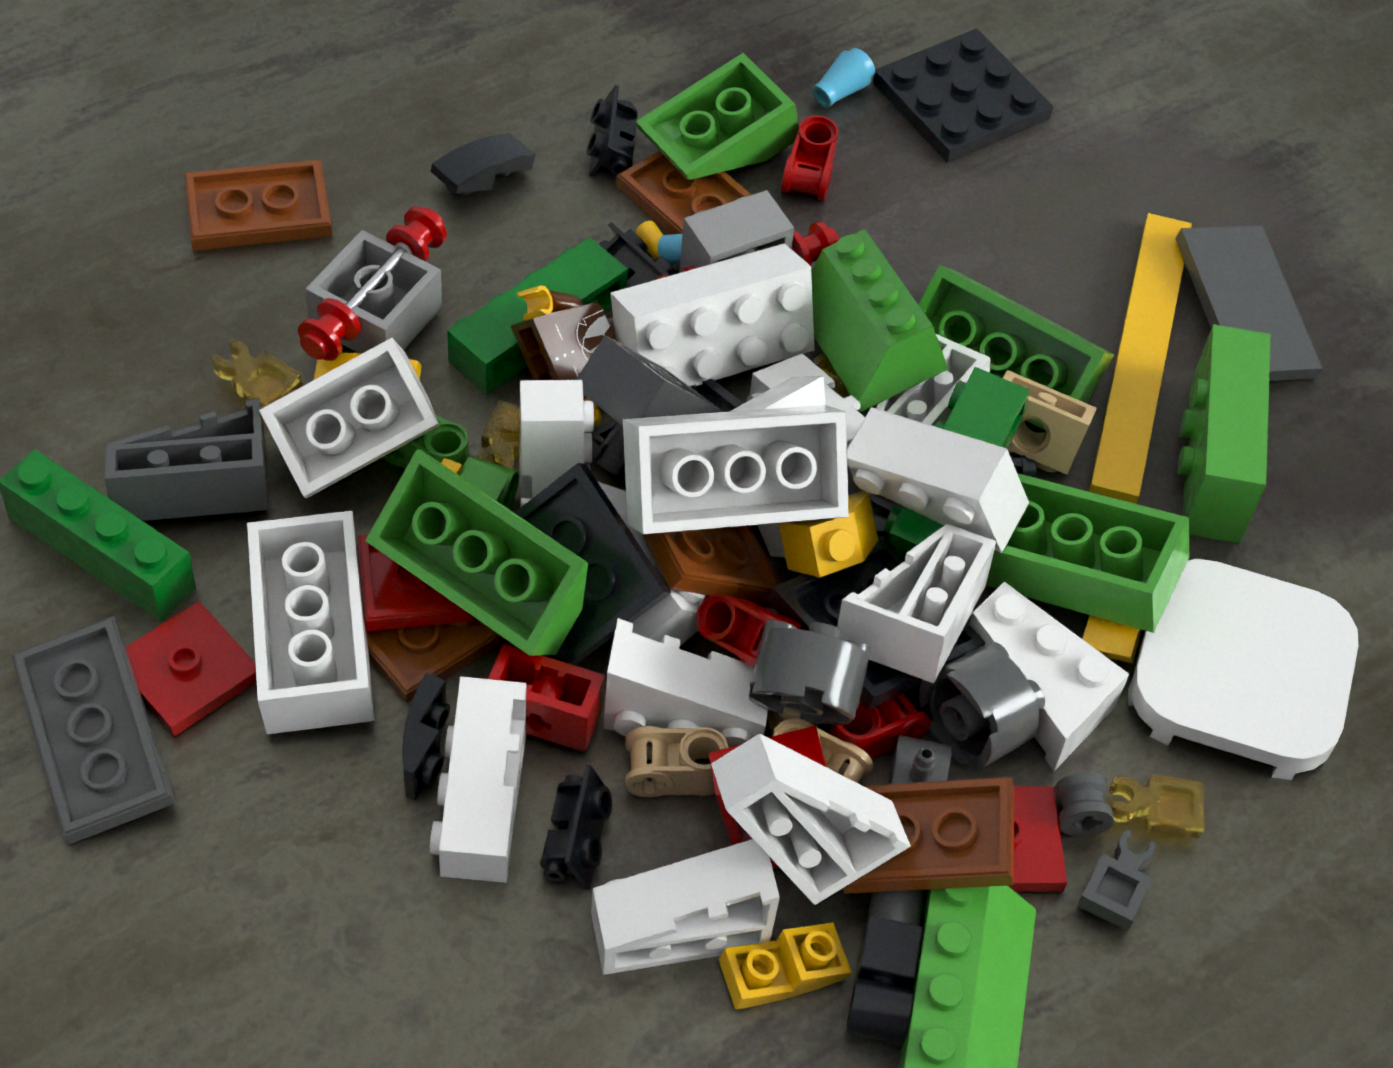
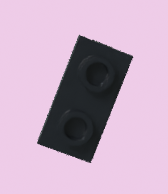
[586,85,638,177]
[599,222,678,288]
[540,765,612,889]

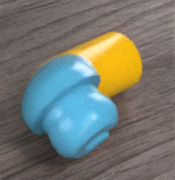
[635,220,683,265]

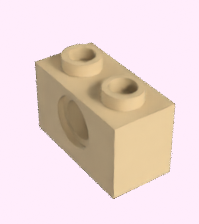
[1003,370,1097,475]

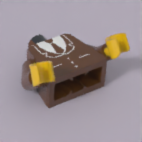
[511,285,616,427]

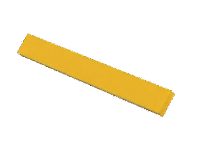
[1088,213,1192,504]

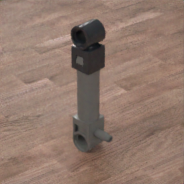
[846,735,952,1046]

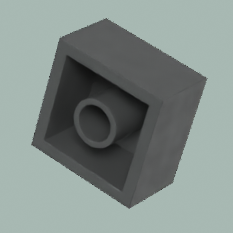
[576,335,723,475]

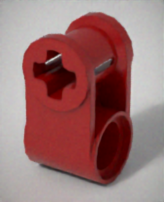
[781,115,838,202]
[696,593,801,667]
[828,693,931,764]

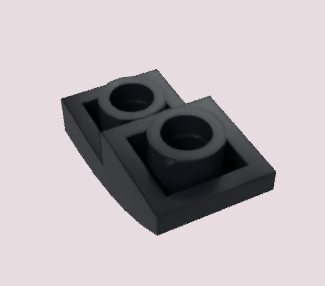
[430,133,536,195]
[402,673,450,800]

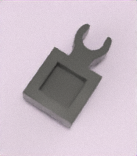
[1077,829,1156,931]

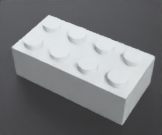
[611,243,814,386]
[623,405,849,534]
[247,511,375,735]

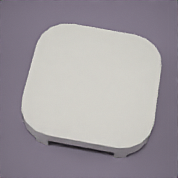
[1128,559,1359,780]

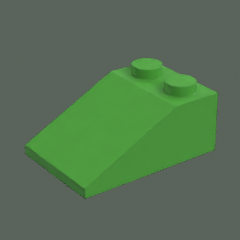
[636,53,799,180]

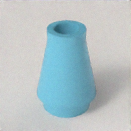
[812,48,875,108]

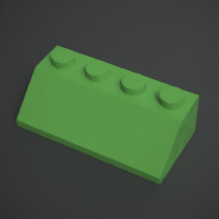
[811,229,948,412]
[918,266,1115,431]
[365,450,588,656]
[899,886,1036,1068]

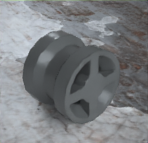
[1054,773,1114,837]

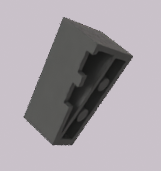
[105,398,269,521]

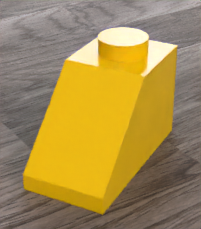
[778,491,878,577]

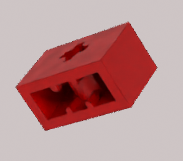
[488,644,605,752]

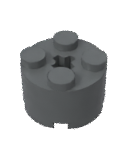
[749,620,870,725]
[919,642,1045,769]

